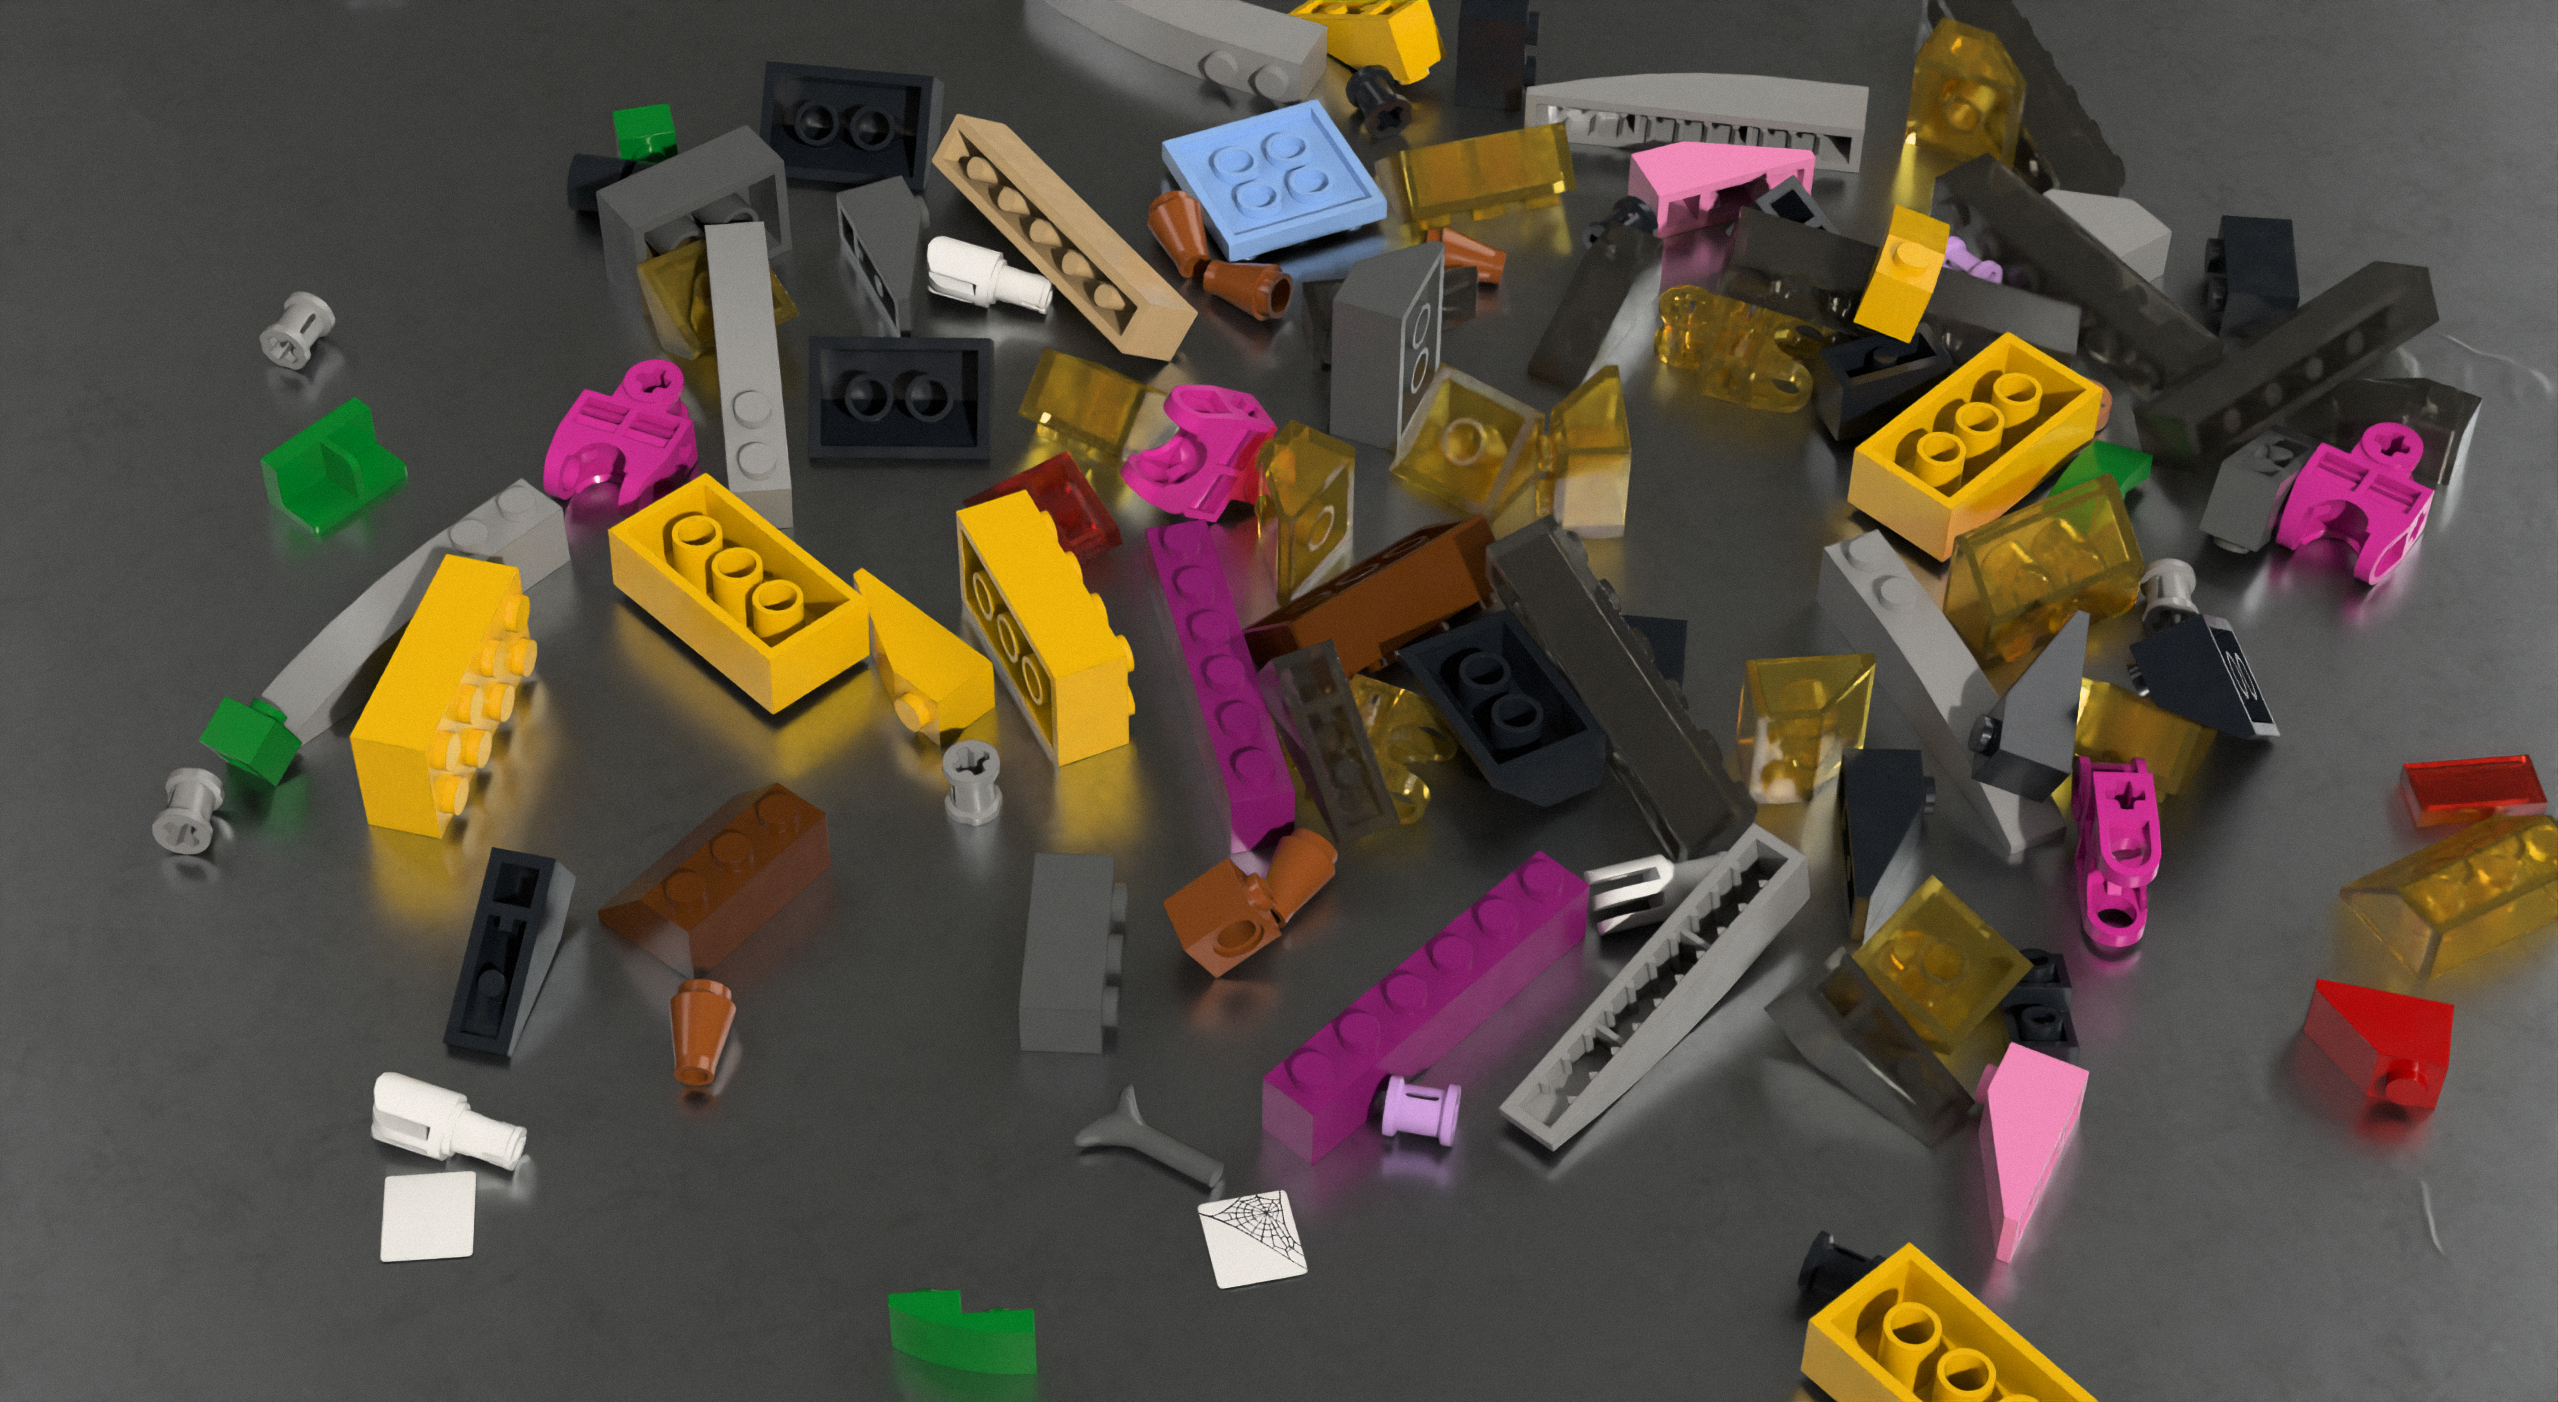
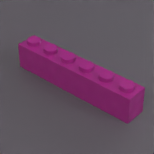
[1145,519,1295,854]
[1262,850,1590,1166]

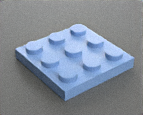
[1162,99,1387,263]

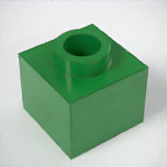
[612,103,678,163]
[199,696,302,786]

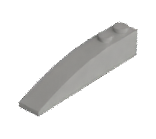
[1043,0,1327,106]
[1523,73,1869,173]
[705,221,793,529]
[257,478,570,747]
[1816,529,2067,855]
[1499,823,1810,1151]

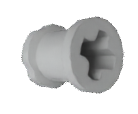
[259,291,335,370]
[2139,558,2199,636]
[942,740,1003,826]
[152,767,225,855]

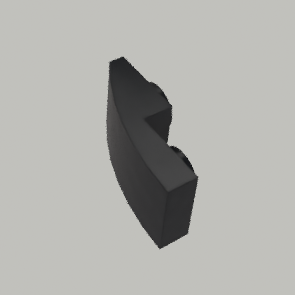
[1995,948,2080,1067]

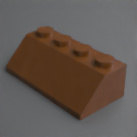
[1242,513,1515,701]

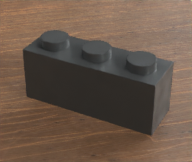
[1018,853,1128,1054]

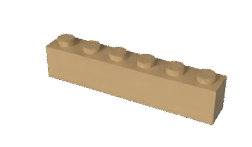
[931,113,1198,361]

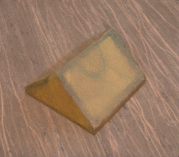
[637,238,799,360]
[1389,362,1545,523]

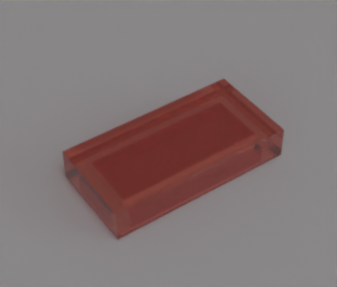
[2399,754,2548,827]

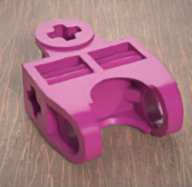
[543,359,698,518]
[1120,385,1299,523]
[2276,422,2434,585]
[2071,755,2162,947]

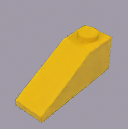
[1288,0,1447,85]
[1853,204,1950,344]
[853,568,995,746]

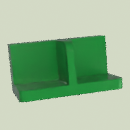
[260,396,408,536]

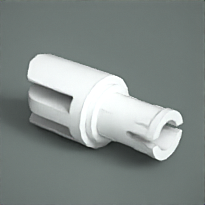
[926,236,1055,315]
[1584,851,1727,936]
[371,1072,527,1171]

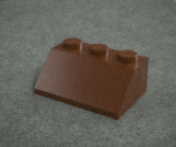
[598,782,831,980]

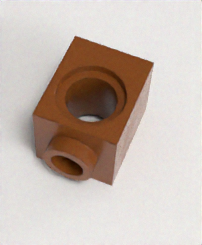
[1162,858,1282,978]

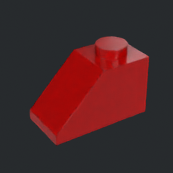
[2304,978,2454,1110]

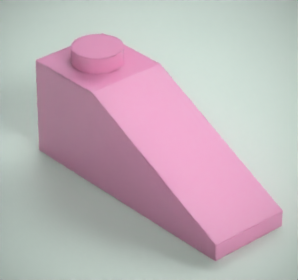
[1627,141,1816,240]
[1974,1042,2090,1264]

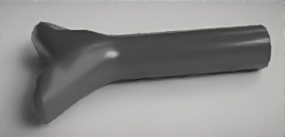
[1075,1084,1224,1188]

